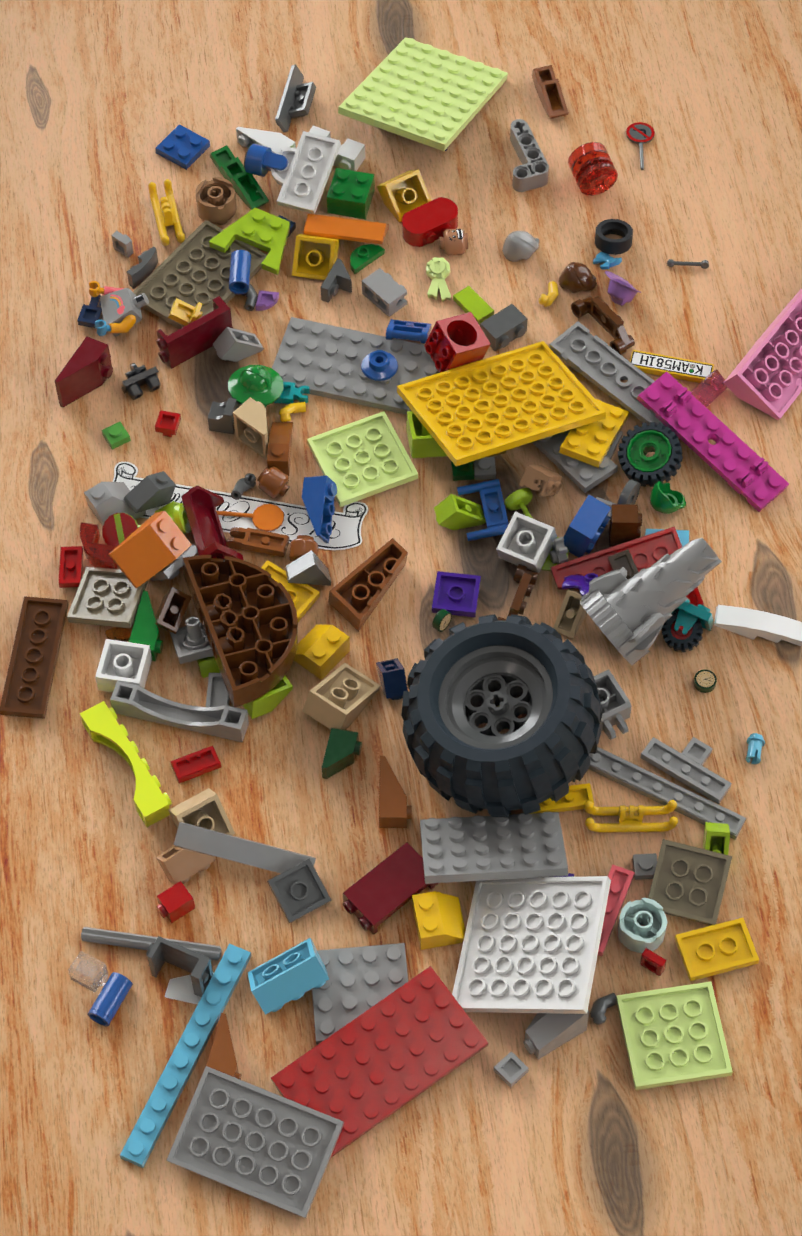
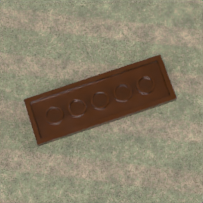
[0,596,69,719]

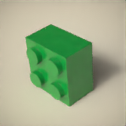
[326,168,375,220]

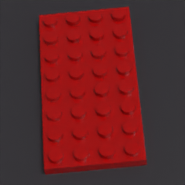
[271,966,488,1158]

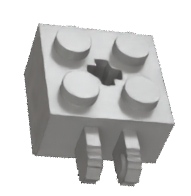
[593,669,632,740]

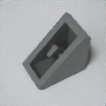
[285,550,332,586]

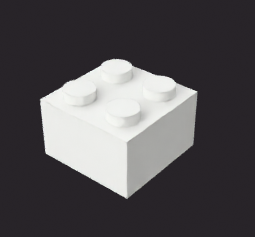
[496,512,557,573]
[95,639,152,693]

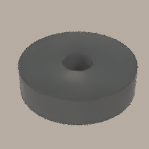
[618,480,640,505]

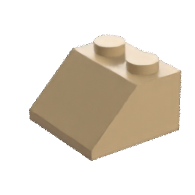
[233,397,269,460]
[168,788,235,835]

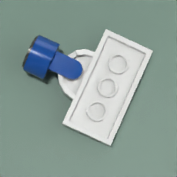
[244,131,341,214]

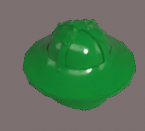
[228,365,284,407]

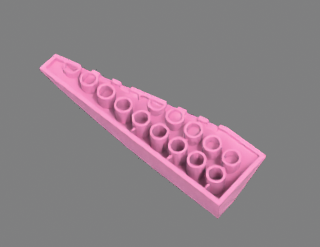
[724,288,802,420]

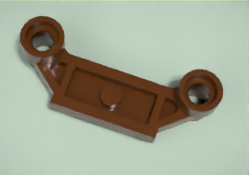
[571,296,635,355]
[498,564,539,620]

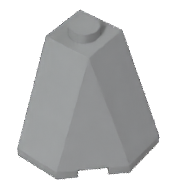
[524,1011,589,1060]

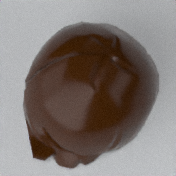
[559,262,597,293]

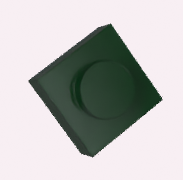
[451,461,474,481]

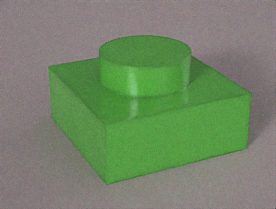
[102,422,131,449]

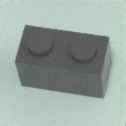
[480,304,528,351]

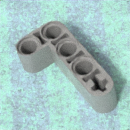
[510,119,549,192]

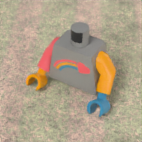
[89,281,149,337]

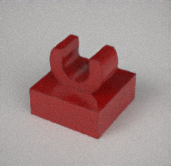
[155,410,181,437]

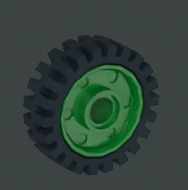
[618,422,683,487]

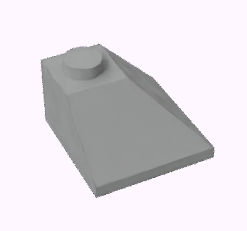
[84,482,146,525]

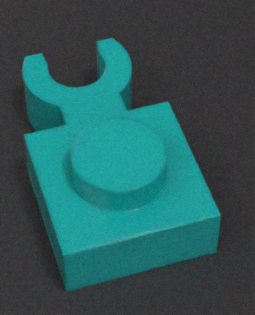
[274,382,310,404]

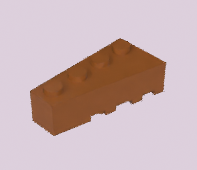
[328,538,408,632]

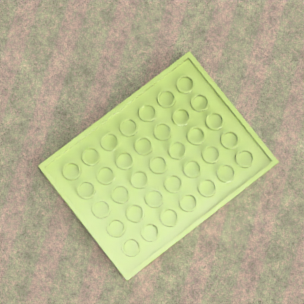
[338,37,508,151]

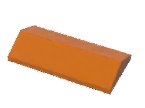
[303,213,389,245]

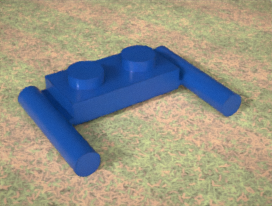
[457,479,509,541]

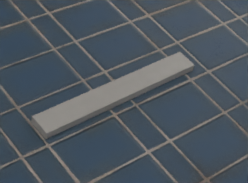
[589,747,746,840]

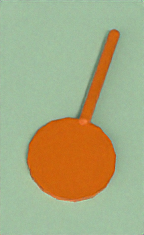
[217,504,284,531]

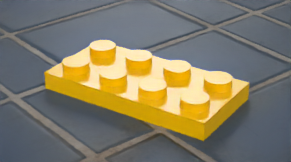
[559,399,629,468]

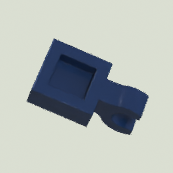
[77,295,103,328]

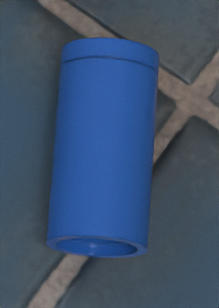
[229,250,251,294]
[88,972,133,1026]

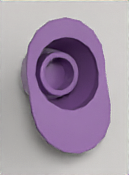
[605,271,641,306]

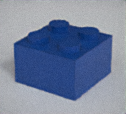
[563,495,611,558]

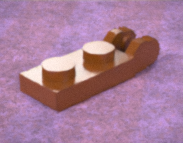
[226,527,290,557]

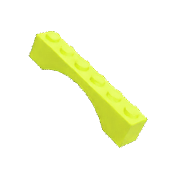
[80,701,172,827]

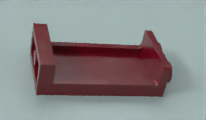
[156,296,233,369]
[181,486,244,560]
[343,842,438,934]

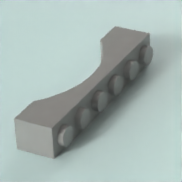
[110,680,249,743]

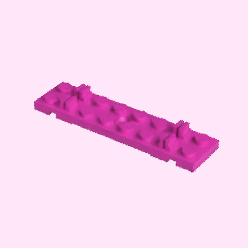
[637,372,789,512]

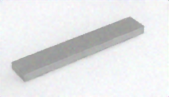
[174,822,316,873]

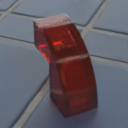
[80,522,118,569]

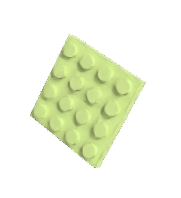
[307,411,418,507]
[616,981,733,1090]

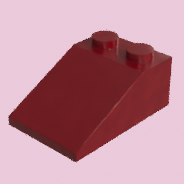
[55,336,113,407]

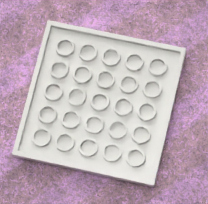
[452,876,611,1014]

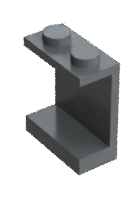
[146,936,213,997]

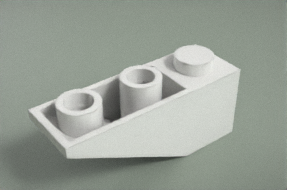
[236,127,296,154]

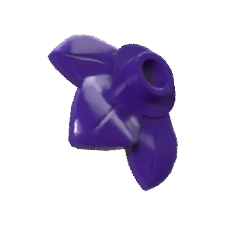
[562,573,598,597]

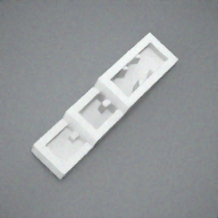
[714,605,802,646]

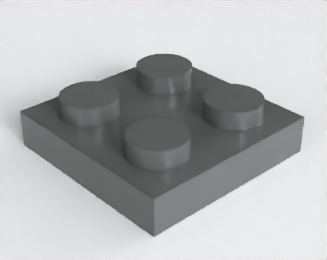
[267,859,331,923]

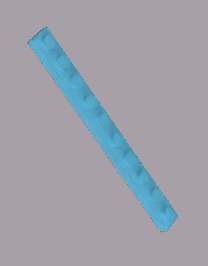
[120,944,251,1168]

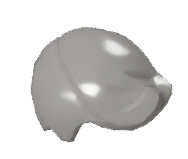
[502,231,539,262]

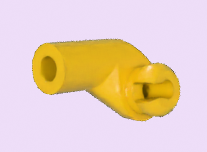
[538,281,559,307]
[279,402,306,422]

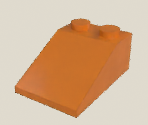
[109,511,192,588]

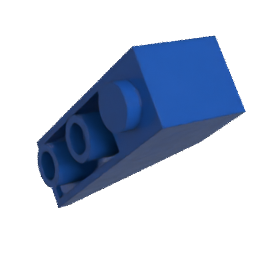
[302,475,337,543]

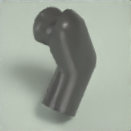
[241,284,258,311]
[231,473,256,500]
[590,993,617,1025]

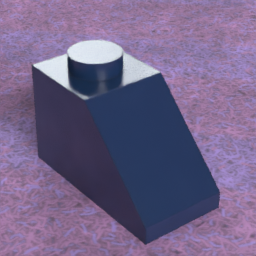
[376,658,408,700]

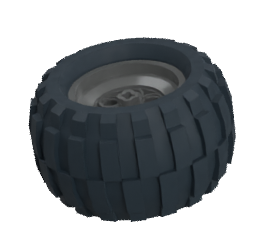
[401,614,602,817]

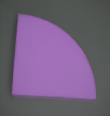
[255,290,279,311]

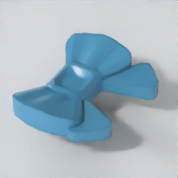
[593,252,622,269]

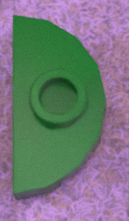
[350,244,385,274]

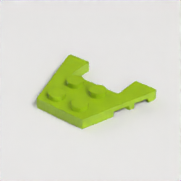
[209,208,290,275]

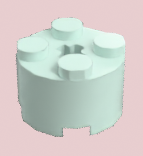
[618,898,668,953]

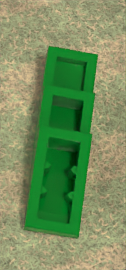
[210,145,269,210]

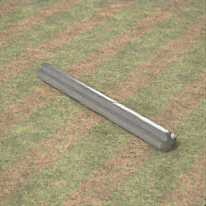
[81,927,222,960]

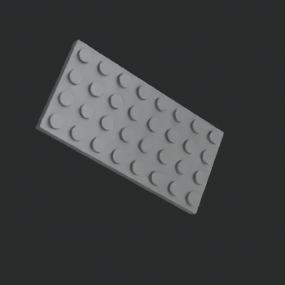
[272,317,440,415]

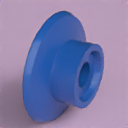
[361,350,398,381]

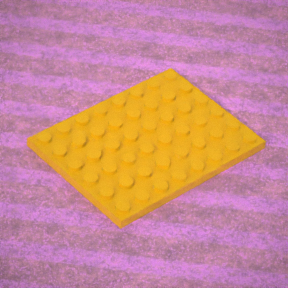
[397,341,606,466]

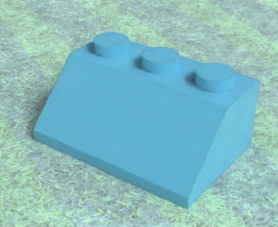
[248,938,329,1015]

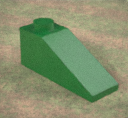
[129,590,163,661]

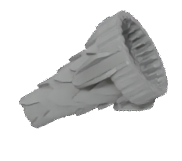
[579,538,722,666]

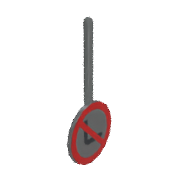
[626,122,655,170]

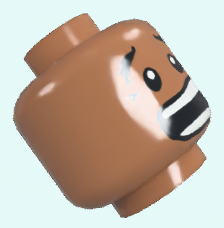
[439,229,468,256]

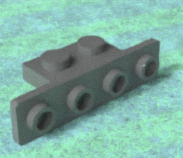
[275,64,316,132]

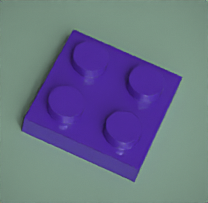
[432,571,481,617]

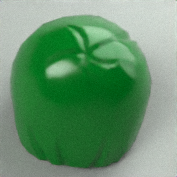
[650,481,686,514]

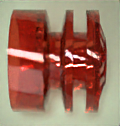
[568,142,618,196]

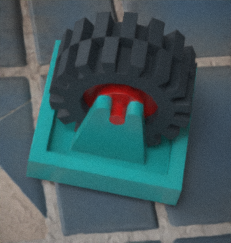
[662,599,714,652]

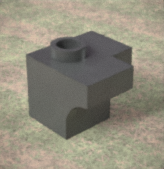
[208,397,241,435]

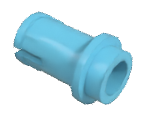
[746,733,765,764]

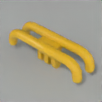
[148,179,185,246]
[584,800,678,833]

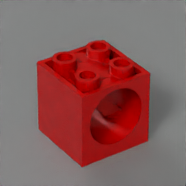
[424,312,491,372]

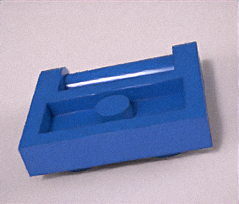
[386,319,431,344]

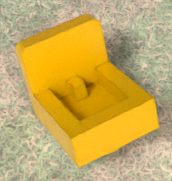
[168,298,203,326]

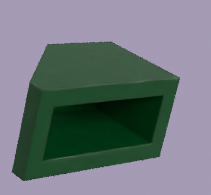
[322,728,362,779]

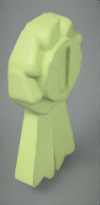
[426,257,451,302]

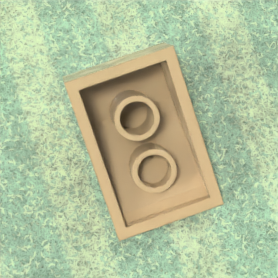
[302,663,381,730]

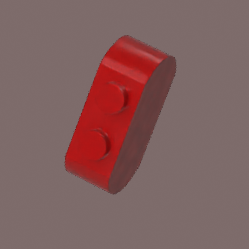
[402,197,458,247]

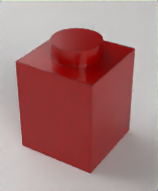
[156,881,195,923]

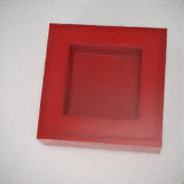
[640,948,667,976]

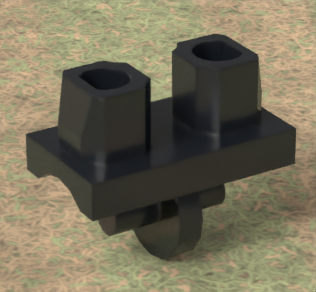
[122,363,160,400]

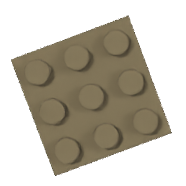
[67,567,149,628]
[648,839,732,925]

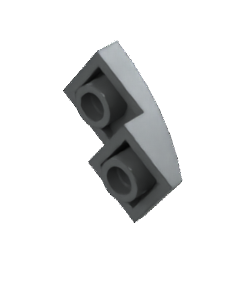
[127,247,158,289]

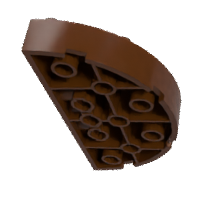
[183,555,298,708]

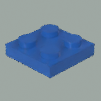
[155,124,210,170]

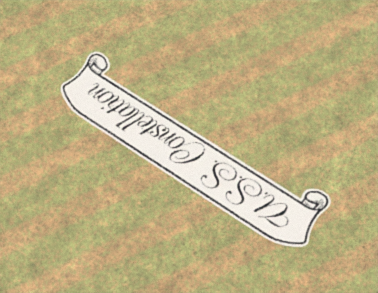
[112,462,368,550]

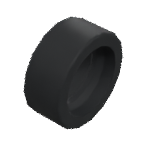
[595,219,633,255]

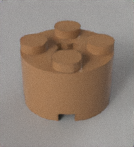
[196,177,237,225]

